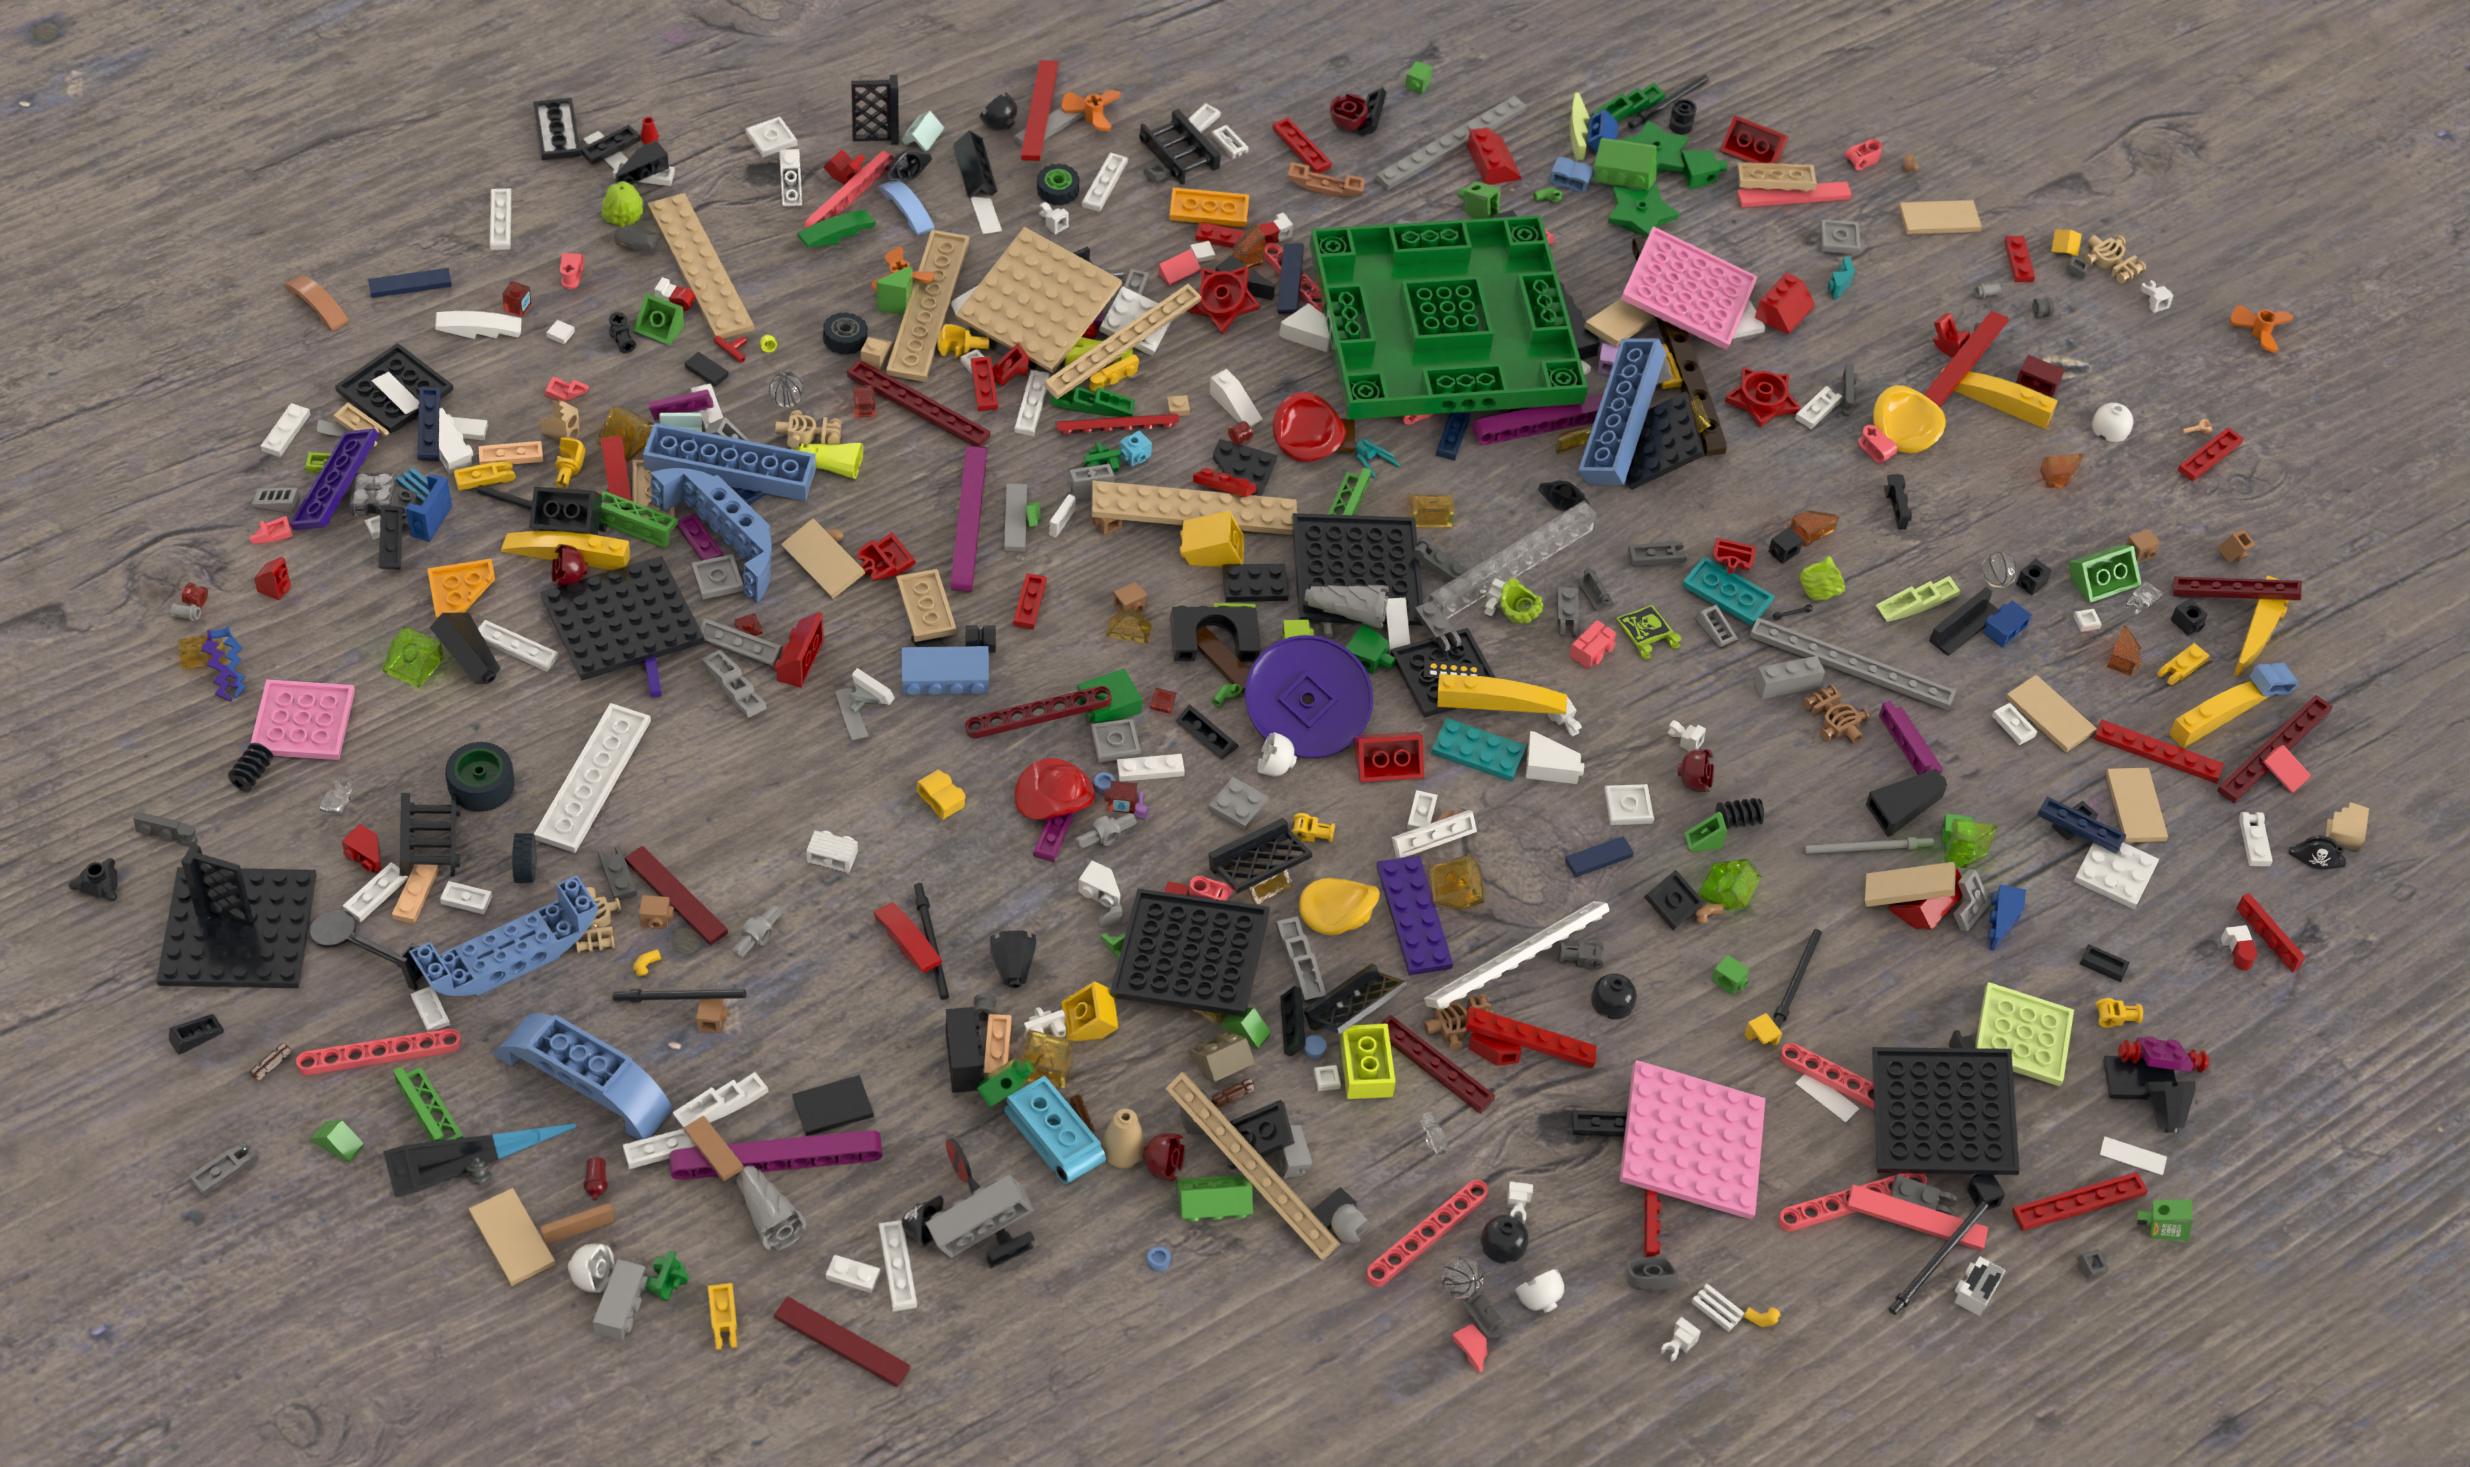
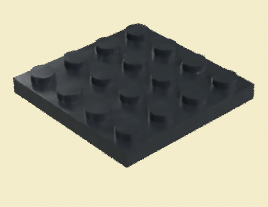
[335,343,454,434]
[1627,391,1705,490]
[1390,628,1496,718]

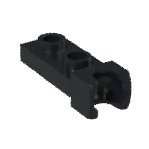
[1884,474,1912,530]

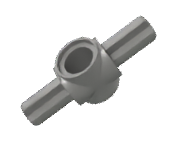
[1076,813,1137,849]
[732,905,782,958]

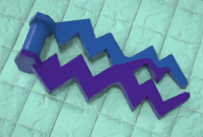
[201,626,246,702]

